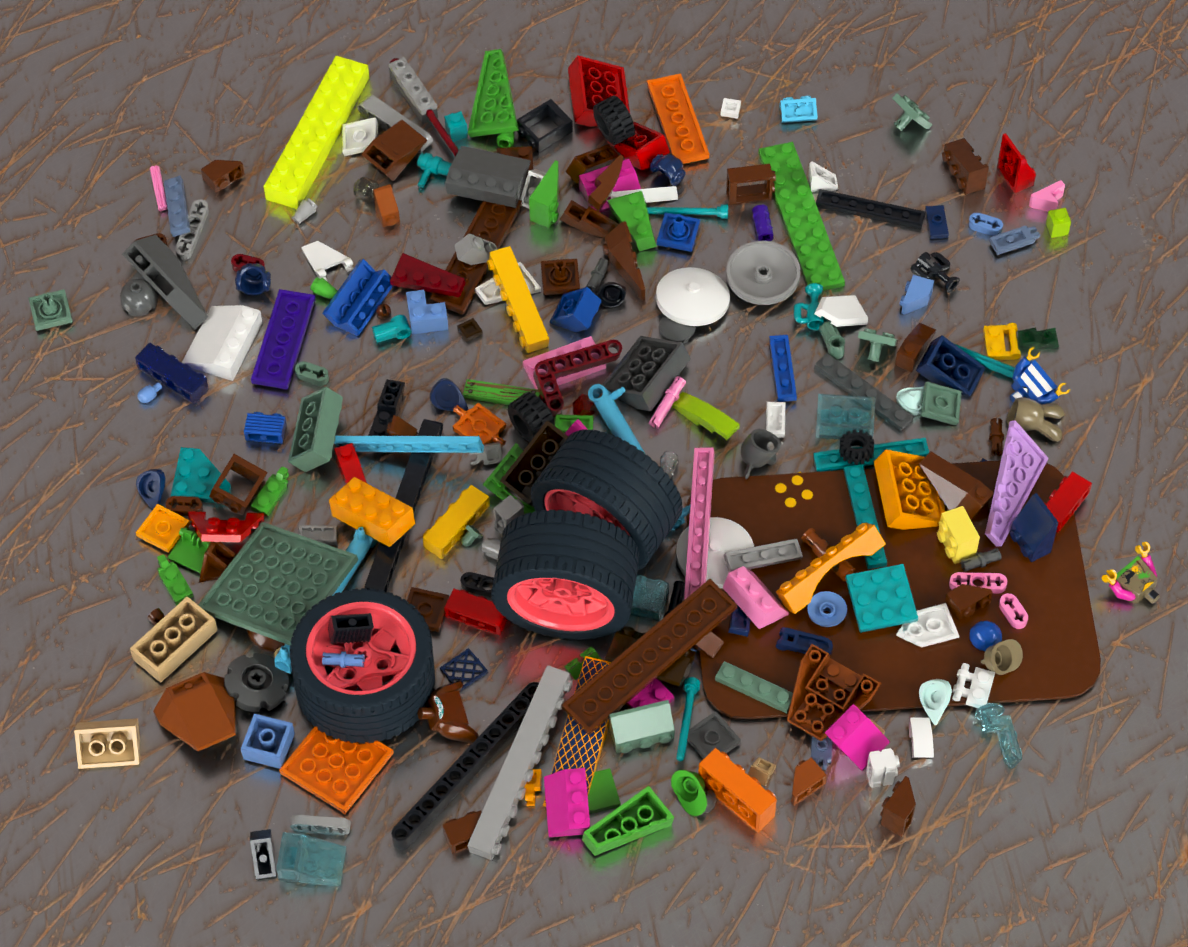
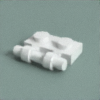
[952,663,995,710]

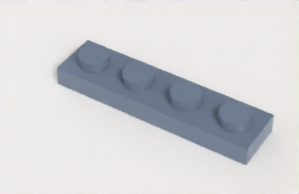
[164,175,190,237]

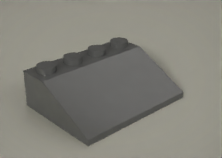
[445,146,531,208]
[602,336,691,411]

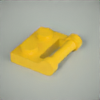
[983,323,1021,360]

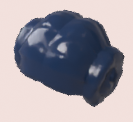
[650,154,685,186]
[235,263,271,295]

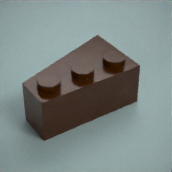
[942,138,989,195]

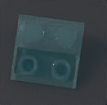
[631,575,669,622]

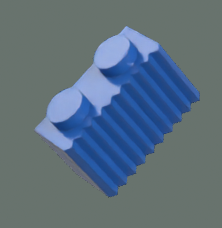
[244,412,287,444]

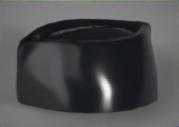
[595,282,626,308]

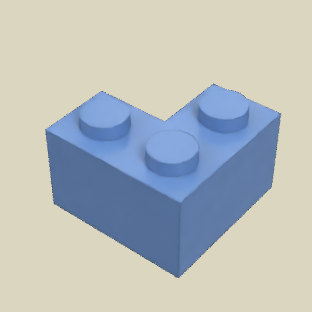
[406,290,448,335]

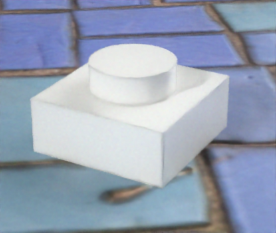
[721,98,741,119]

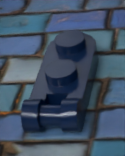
[776,627,833,655]

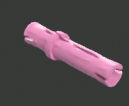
[648,376,686,429]

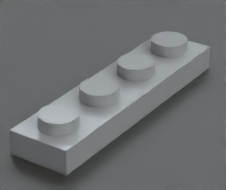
[723,539,803,572]

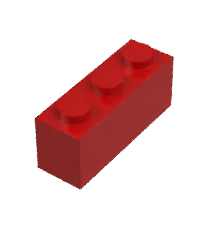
[1044,471,1092,533]
[444,588,508,636]

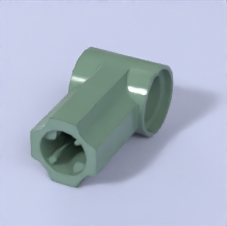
[819,321,845,359]

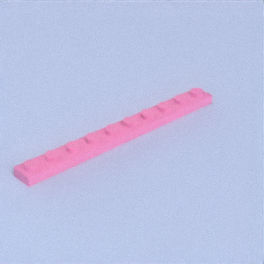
[684,447,715,600]

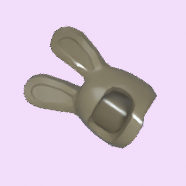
[1006,397,1064,442]

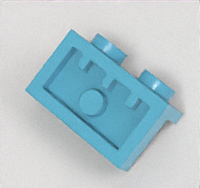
[779,96,818,123]

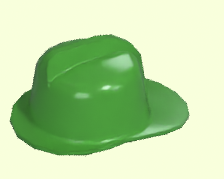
[671,770,707,816]

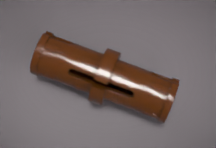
[989,418,1004,456]

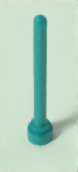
[647,204,728,219]
[676,677,700,762]

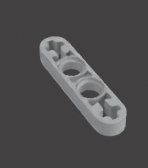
[175,199,209,260]

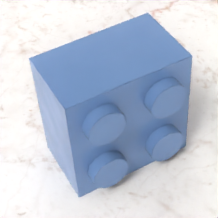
[241,714,295,769]

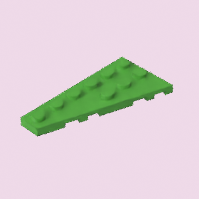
[468,49,519,137]

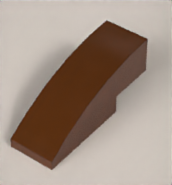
[588,155,623,211]
[560,200,619,238]

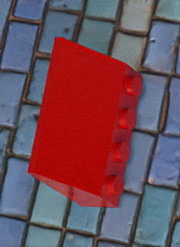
[568,55,630,127]

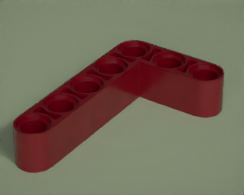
[533,339,622,417]

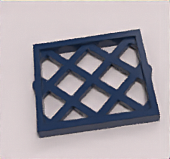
[440,648,488,692]

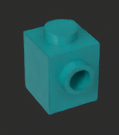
[444,111,468,142]

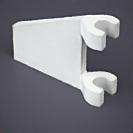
[301,241,354,282]

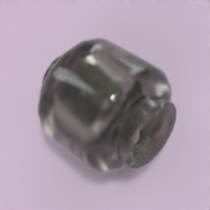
[353,177,379,203]

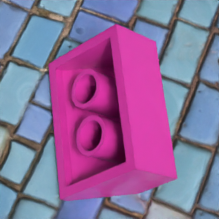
[579,159,641,213]
[544,768,590,837]

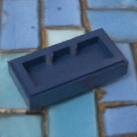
[925,205,949,239]
[728,600,750,637]

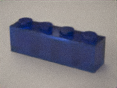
[135,342,209,404]

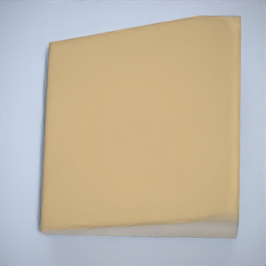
[748,757,776,786]

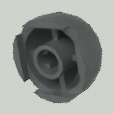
[120,279,158,316]

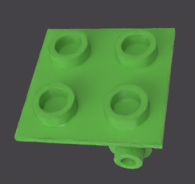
[167,527,211,573]

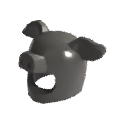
[740,429,781,479]

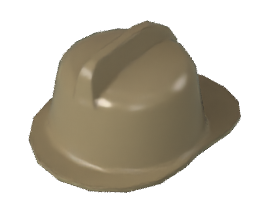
[981,639,1023,675]

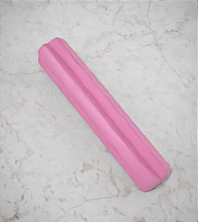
[150,165,167,211]

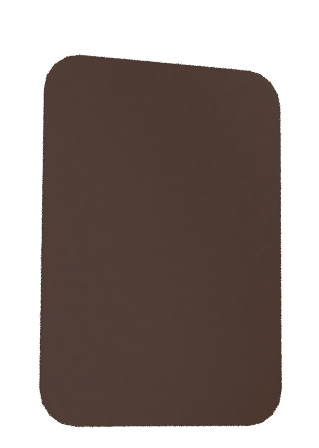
[686,460,1101,719]

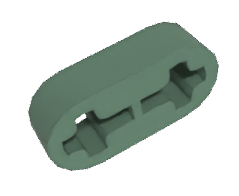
[295,361,329,386]

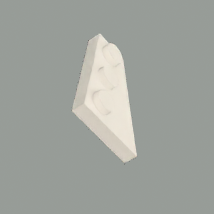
[475,262,541,305]

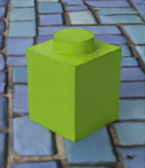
[1046,208,1071,238]

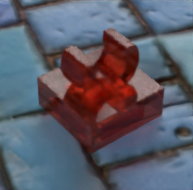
[573,394,595,416]

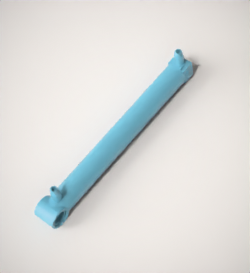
[588,384,691,531]
[275,527,377,674]

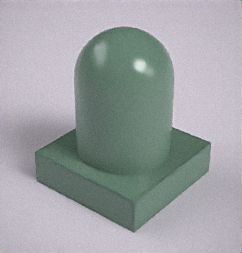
[461,525,484,547]

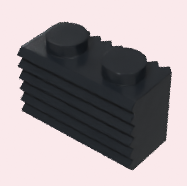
[328,613,374,645]

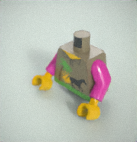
[1102,542,1160,604]

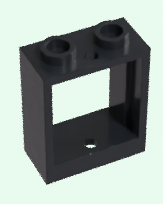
[517,99,573,152]

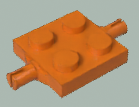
[453,403,506,448]

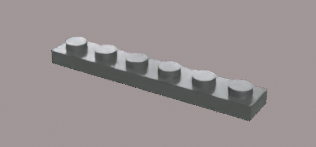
[814,353,914,432]

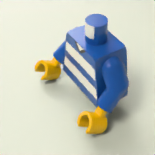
[1010,347,1070,405]

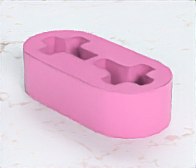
[999,593,1028,629]

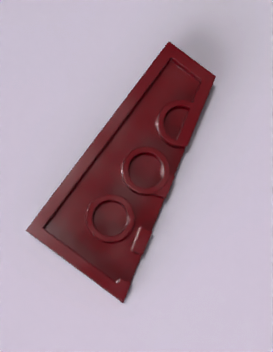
[390,253,466,297]

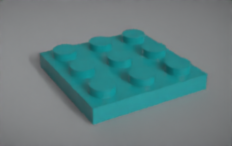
[845,564,918,633]

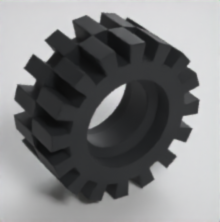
[839,429,874,465]

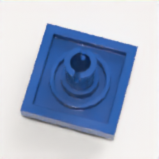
[657,212,700,252]

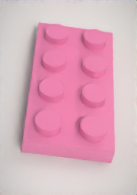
[523,336,606,391]

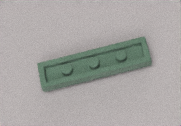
[715,661,793,714]

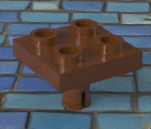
[541,259,580,295]

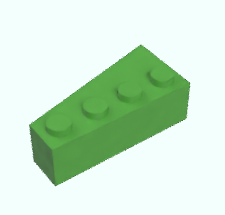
[582,786,674,856]

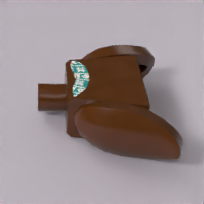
[418,680,479,744]

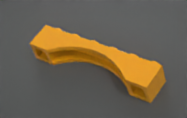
[776,523,886,614]

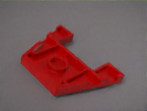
[188,511,264,542]

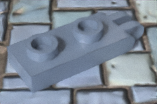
[989,226,1041,255]
[811,736,832,770]

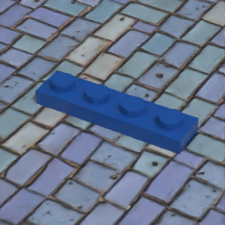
[769,335,797,402]

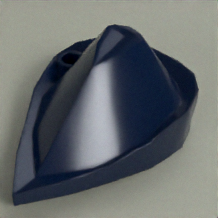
[429,378,469,411]
[136,469,165,510]

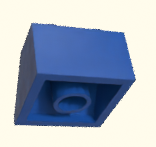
[550,287,602,332]

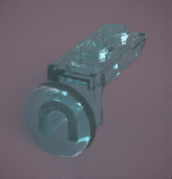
[975,703,1022,768]

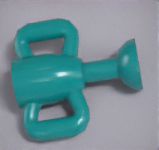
[794,283,828,330]

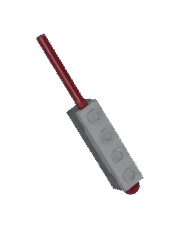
[389,57,459,157]

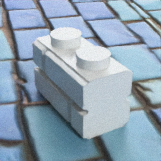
[866,748,900,788]

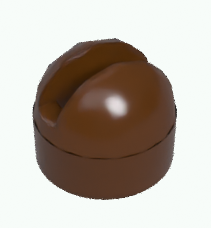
[376,304,391,320]
[147,608,165,625]

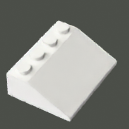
[181,305,263,381]

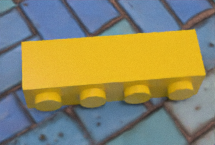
[423,485,490,559]

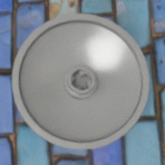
[726,241,800,305]

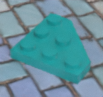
[171,447,231,504]

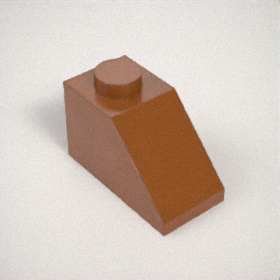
[373,184,400,227]
[791,757,827,806]

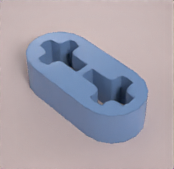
[968,213,1003,236]

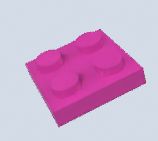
[626,679,675,709]

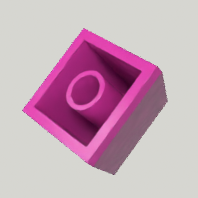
[825,704,890,771]

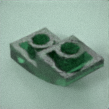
[1018,327,1059,349]

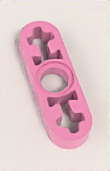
[949,572,1007,594]

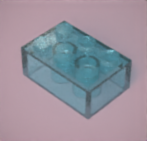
[815,394,875,440]

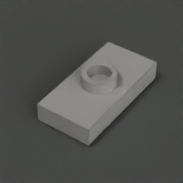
[298,525,338,545]

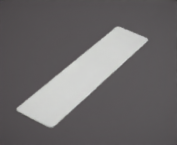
[610,186,678,203]

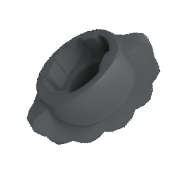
[704,789,717,813]

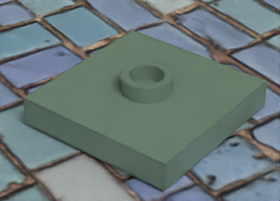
[921,381,962,426]

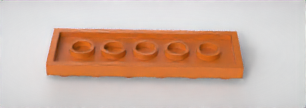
[647,73,710,164]

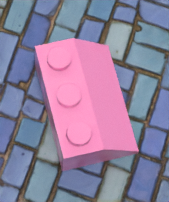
[723,566,789,629]

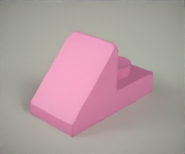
[1029,180,1065,212]

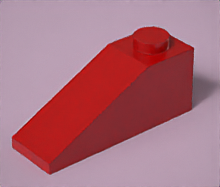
[334,443,367,485]

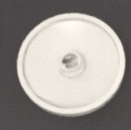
[656,267,730,326]
[676,517,754,588]

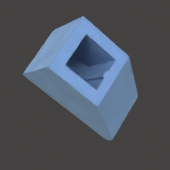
[899,275,934,315]

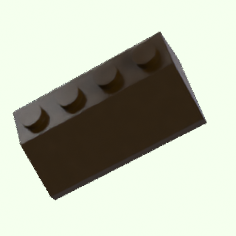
[500,420,569,507]
[605,626,696,686]

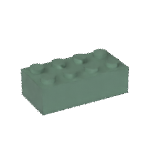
[288,387,343,472]

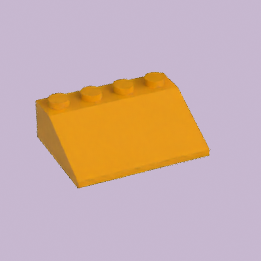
[874,449,946,530]

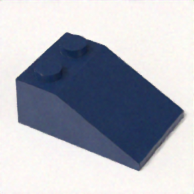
[916,335,986,397]
[1010,493,1058,562]

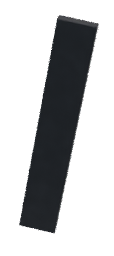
[816,189,926,229]

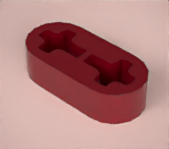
[231,254,266,272]

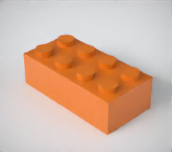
[698,748,777,833]

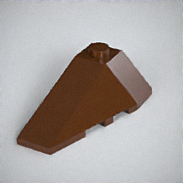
[602,221,645,301]
[918,451,994,521]

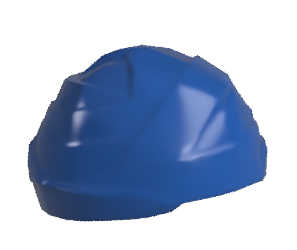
[969,621,1002,651]

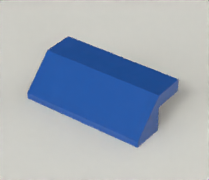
[322,259,393,336]

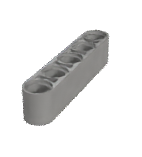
[357,94,433,154]

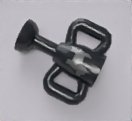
[910,252,960,293]

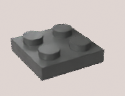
[687,711,741,759]

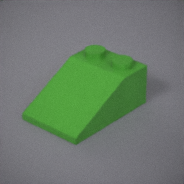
[529,160,559,228]

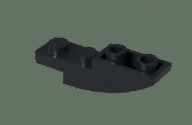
[368,379,405,436]

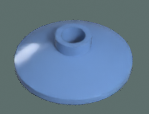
[807,591,847,627]

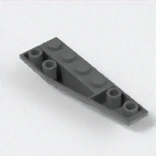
[122,235,208,330]

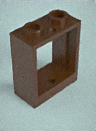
[726,164,776,205]
[209,454,268,516]

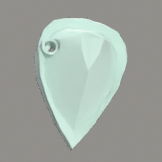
[896,387,924,416]
[919,679,952,725]

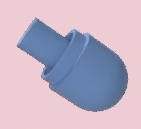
[137,382,162,403]

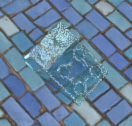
[276,832,347,886]

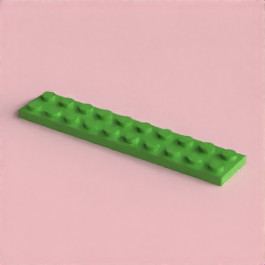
[758,142,845,291]

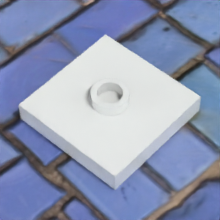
[342,117,378,156]

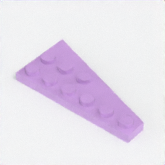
[985,421,1049,547]

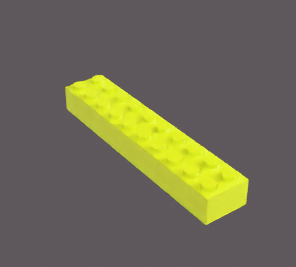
[264,56,370,209]

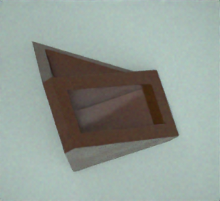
[199,542,236,583]

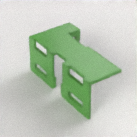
[564,646,602,680]

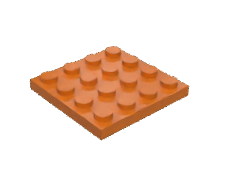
[279,726,394,814]

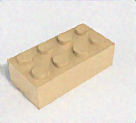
[130,596,218,683]

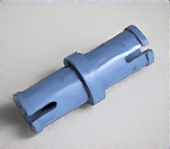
[322,652,365,668]

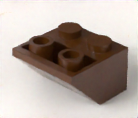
[880,776,916,837]

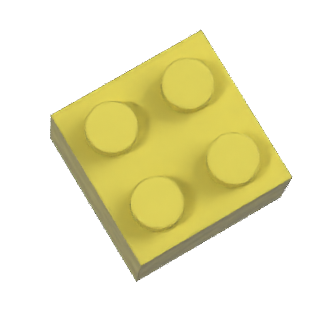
[937,506,980,564]

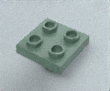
[892,93,932,131]
[29,289,73,331]
[858,328,898,362]

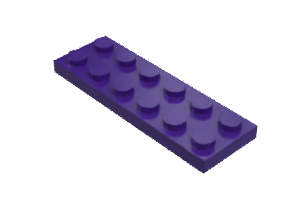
[251,289,315,390]

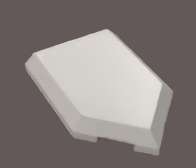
[814,295,868,327]
[896,603,959,647]

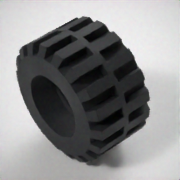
[593,95,635,145]
[507,392,555,442]

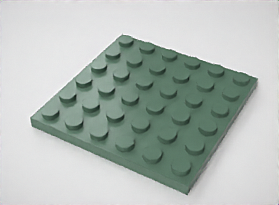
[198,522,358,645]

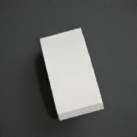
[909,718,934,758]

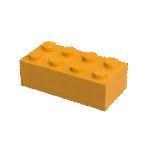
[329,477,415,547]

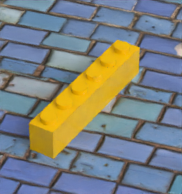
[487,246,549,353]

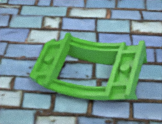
[483,443,535,514]

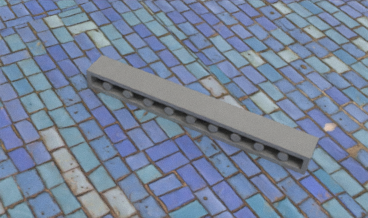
[467,665,573,860]

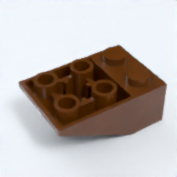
[361,120,427,181]

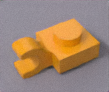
[524,769,542,806]

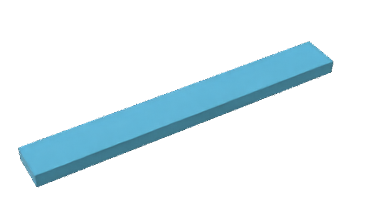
[334,436,484,453]

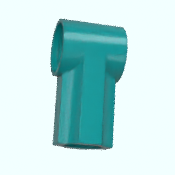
[372,315,412,343]

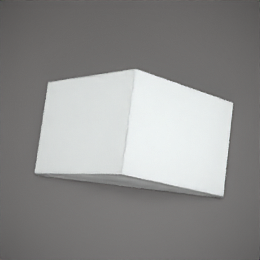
[808,161,838,193]

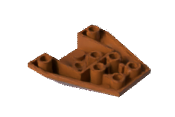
[787,644,881,742]
[153,672,236,751]

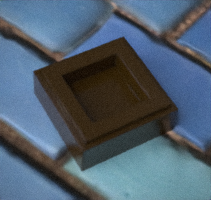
[457,318,483,342]

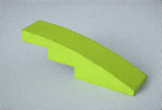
[672,392,740,440]

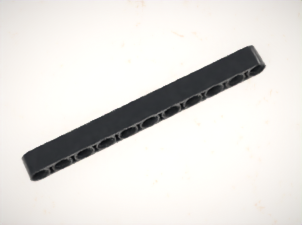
[364,419,443,593]
[391,682,539,850]

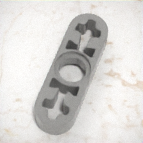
[290,815,351,835]

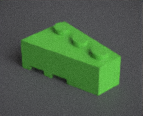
[607,191,657,251]

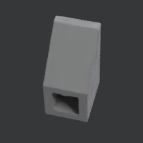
[454,233,497,265]

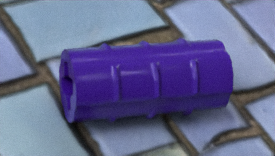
[752,204,774,241]

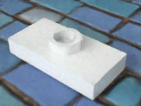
[766,402,786,438]

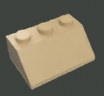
[74,718,140,769]

